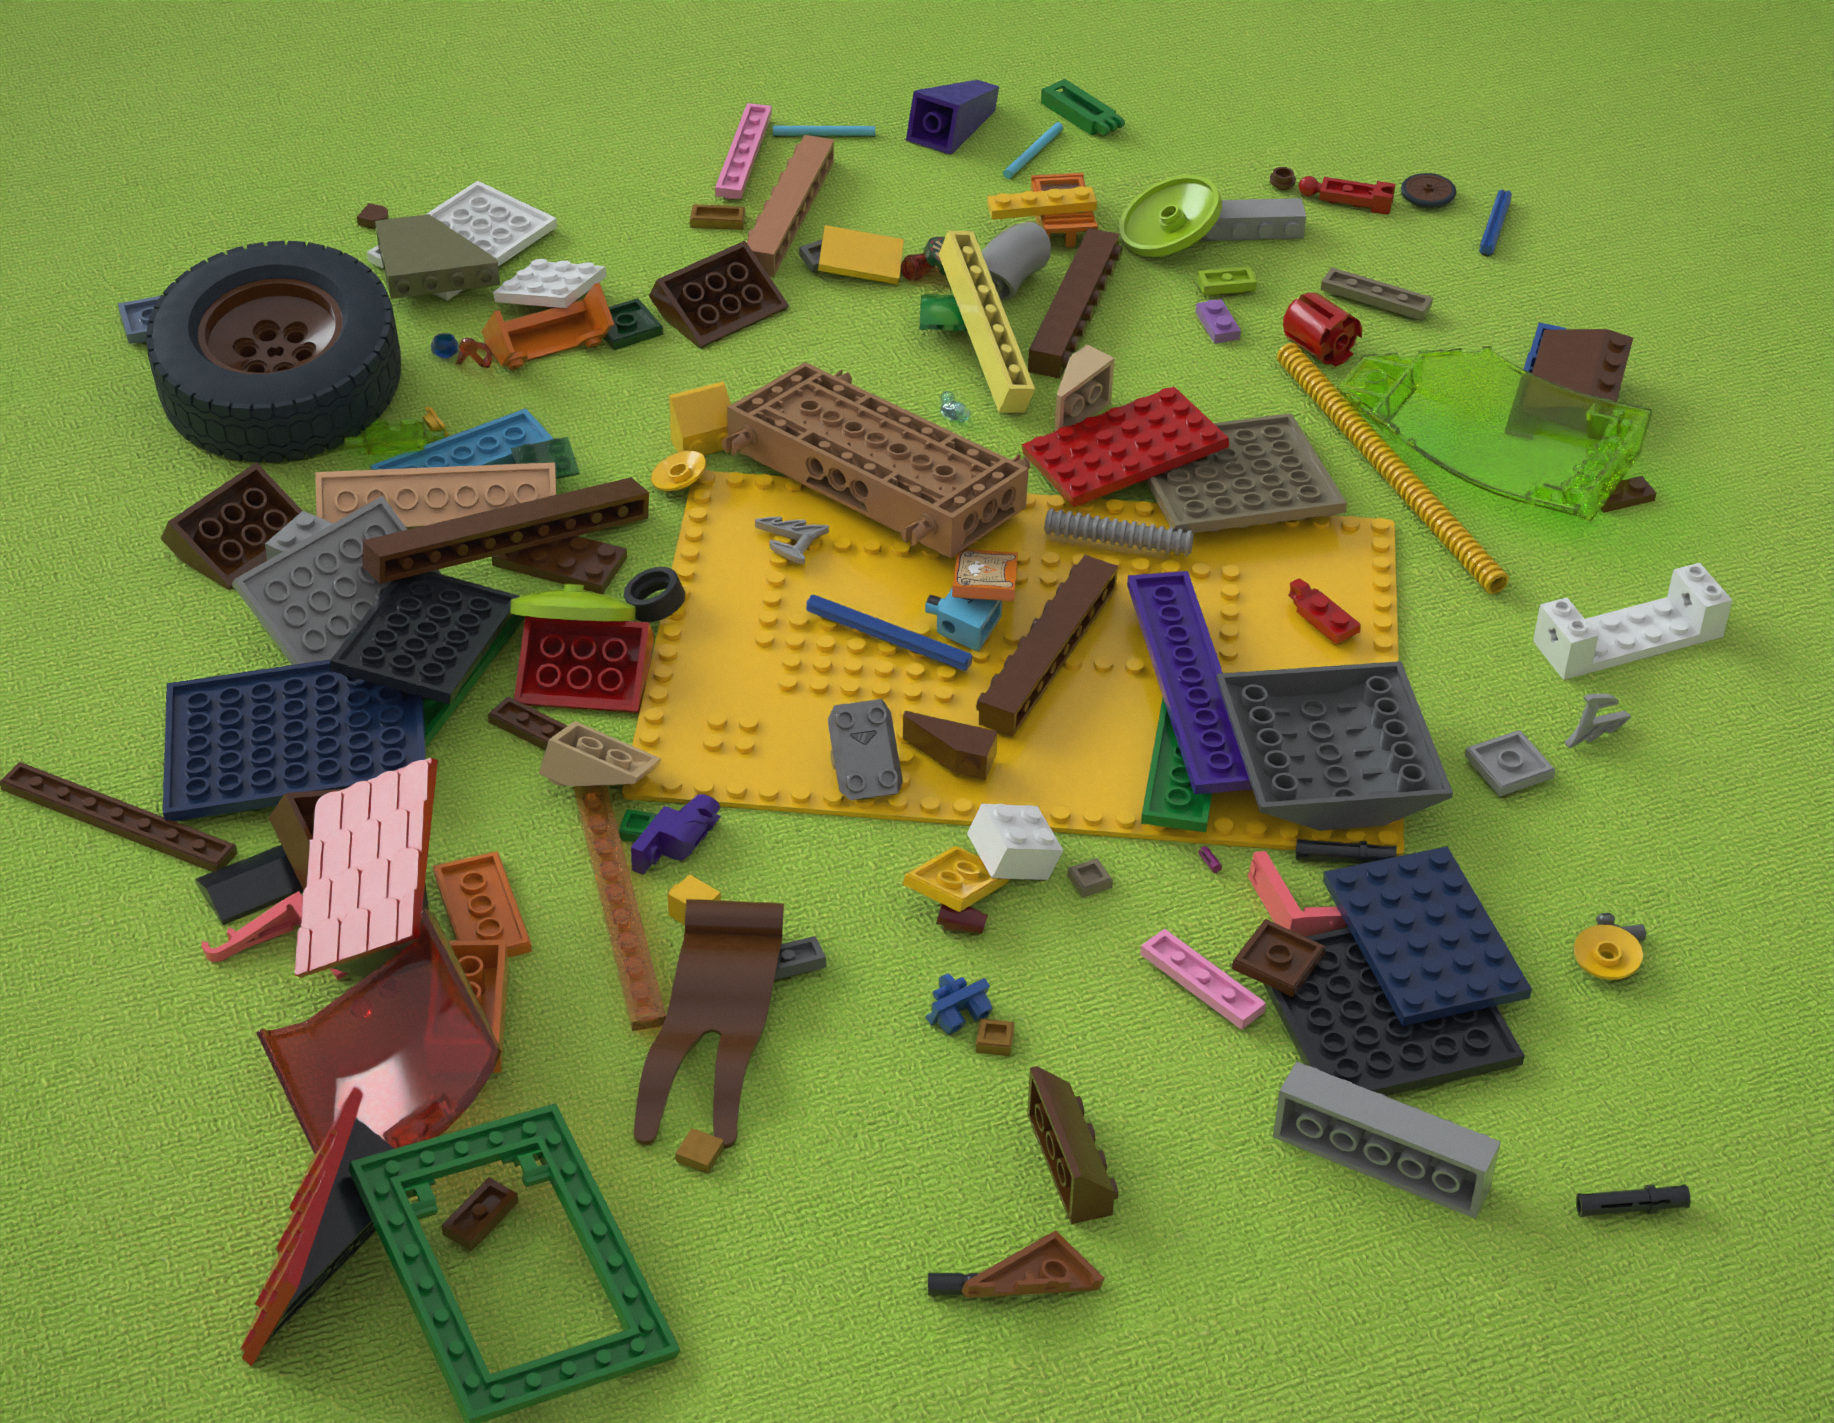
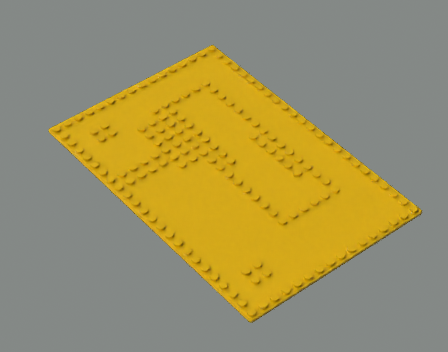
[622,470,1404,857]

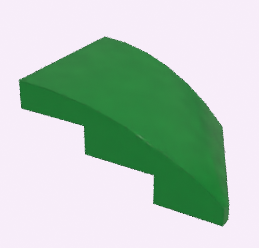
[919,294,967,331]

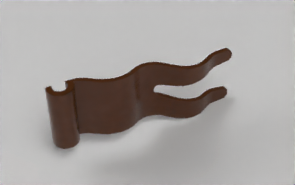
[634,899,784,1148]

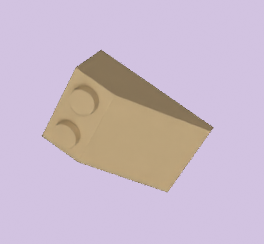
[1054,344,1114,432]
[539,721,661,787]

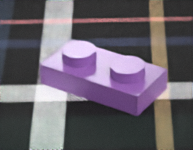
[1195,299,1241,344]

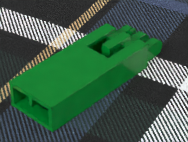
[1041,79,1125,136]

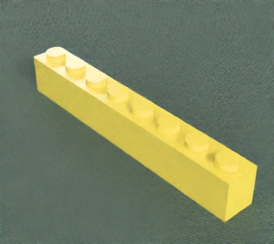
[938,230,1035,413]

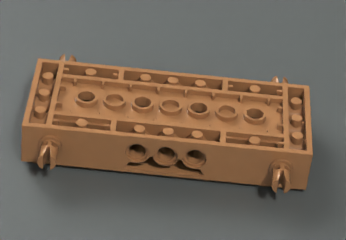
[722,362,1030,558]

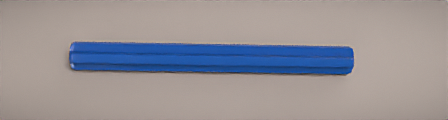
[806,595,973,671]

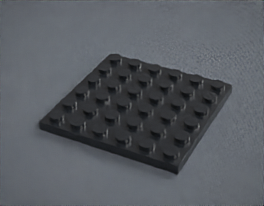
[1264,928,1525,1096]

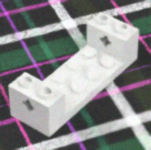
[1533,563,1733,680]

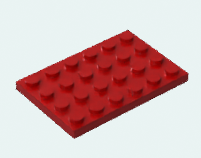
[1021,386,1229,507]

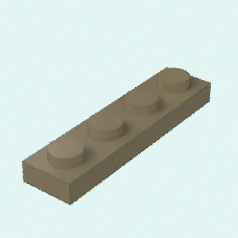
[1321,267,1433,320]

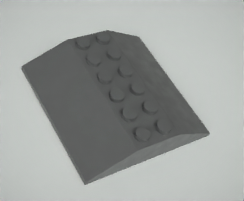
[1216,661,1453,831]

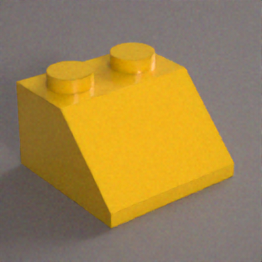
[669,381,731,455]

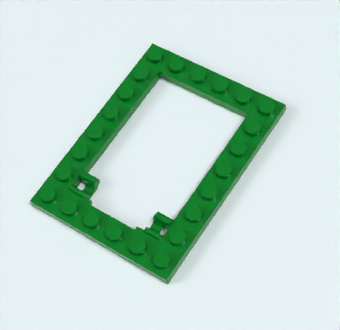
[348,1103,680,1423]

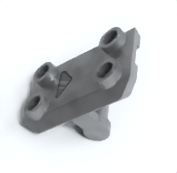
[828,699,903,801]

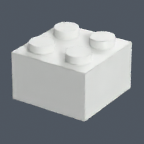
[967,804,1063,880]

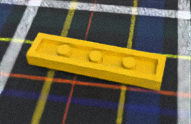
[987,186,1097,220]

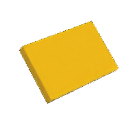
[818,225,904,285]
[903,846,1009,912]

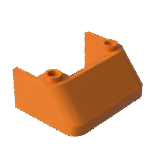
[481,282,614,370]

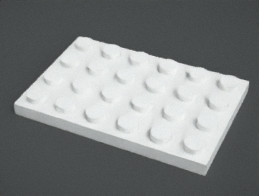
[367,181,557,301]

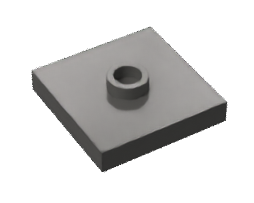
[1465,730,1555,797]

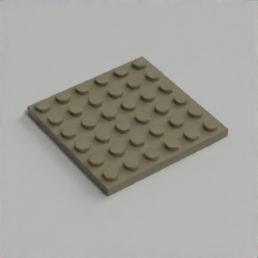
[1146,413,1347,533]

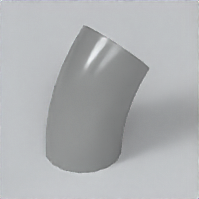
[981,221,1051,300]

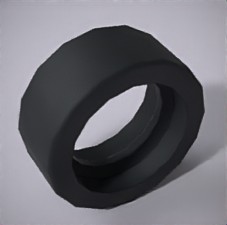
[624,567,686,622]

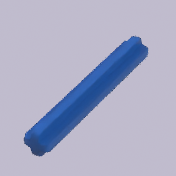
[1479,189,1512,256]

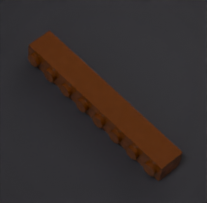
[1028,228,1123,379]
[976,555,1118,737]

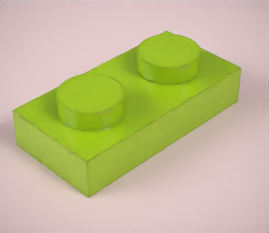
[1197,266,1257,296]

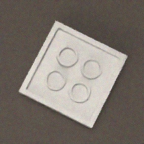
[493,259,607,308]

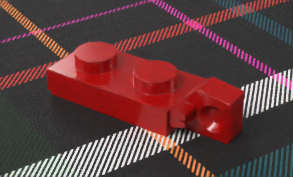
[1288,578,1361,644]

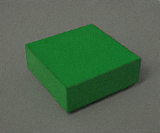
[618,809,657,842]

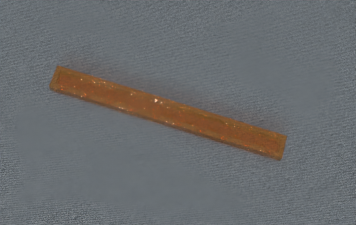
[573,785,666,1031]

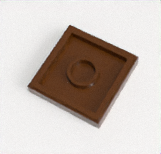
[1232,919,1326,997]

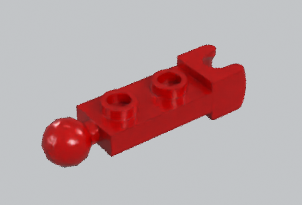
[1298,176,1395,214]

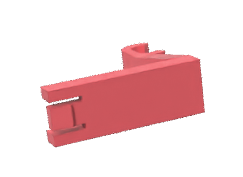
[1247,851,1347,937]
[202,892,349,980]

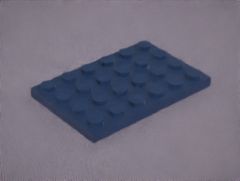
[1323,846,1532,1026]

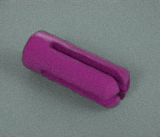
[1198,846,1222,873]

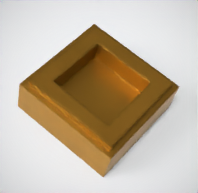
[976,1018,1015,1056]
[675,1128,724,1173]

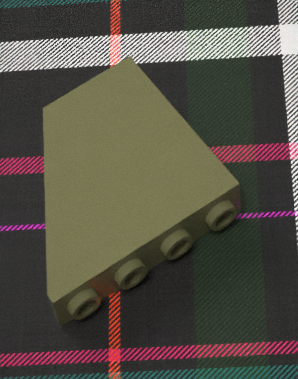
[375,214,500,299]

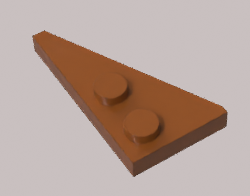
[961,1230,1105,1298]

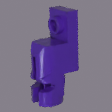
[631,794,721,875]

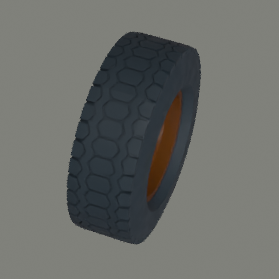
[146,241,401,463]

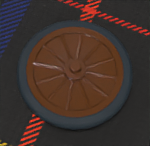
[1401,173,1456,208]

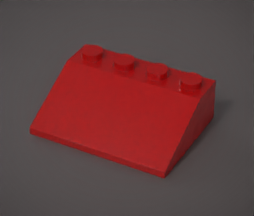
[514,616,654,713]

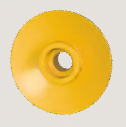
[651,451,707,491]
[1573,925,1643,980]

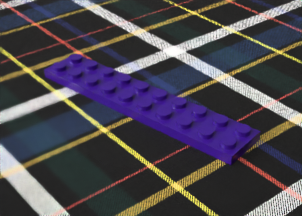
[1127,571,1253,795]

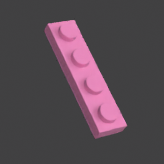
[1140,929,1266,1030]

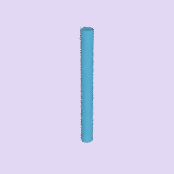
[1003,122,1063,179]
[773,126,875,136]

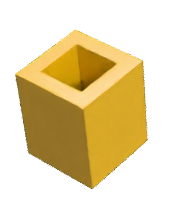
[667,874,721,925]

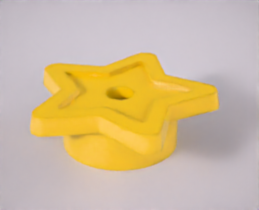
[422,406,449,437]

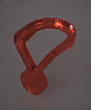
[455,338,493,368]

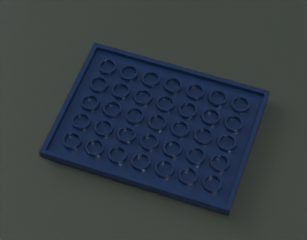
[163,659,427,821]

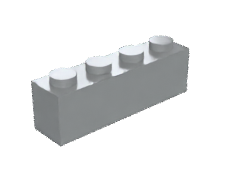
[1199,198,1306,241]

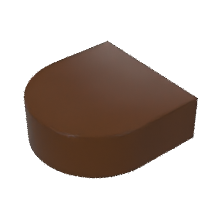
[357,203,389,228]

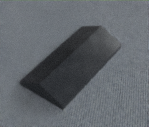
[195,844,304,925]

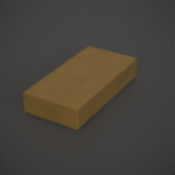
[690,204,745,230]

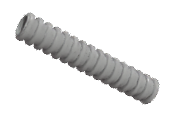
[1044,508,1194,557]

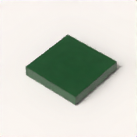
[603,298,663,351]

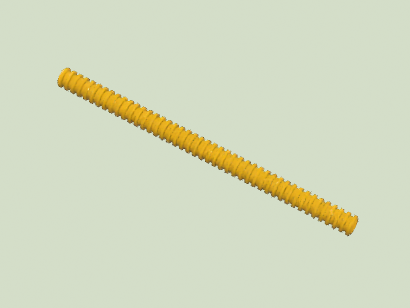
[1277,343,1509,594]

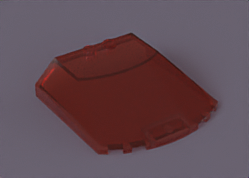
[256,909,502,1154]

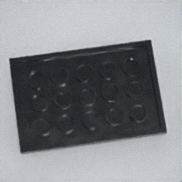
[330,572,520,704]

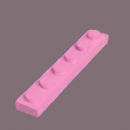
[715,103,772,199]

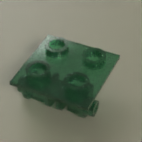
[511,437,580,479]

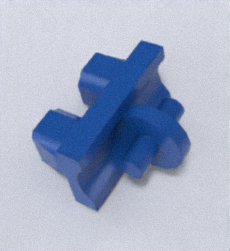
[926,974,993,1035]

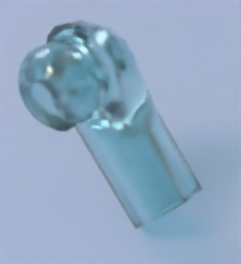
[941,391,970,422]

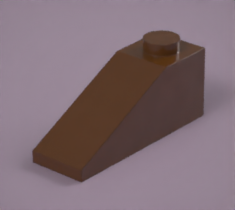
[903,711,998,780]

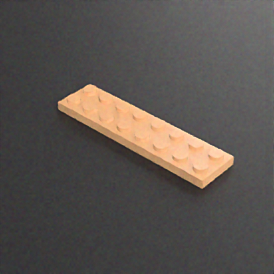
[315,462,557,529]

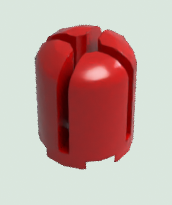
[1283,292,1363,367]

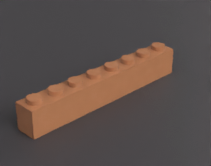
[747,135,834,277]

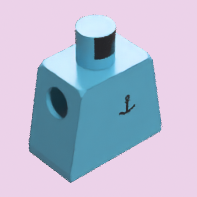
[925,587,1002,652]

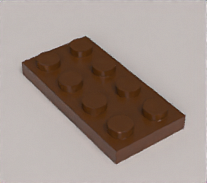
[492,536,627,594]

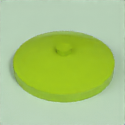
[1119,175,1222,257]
[510,584,636,621]

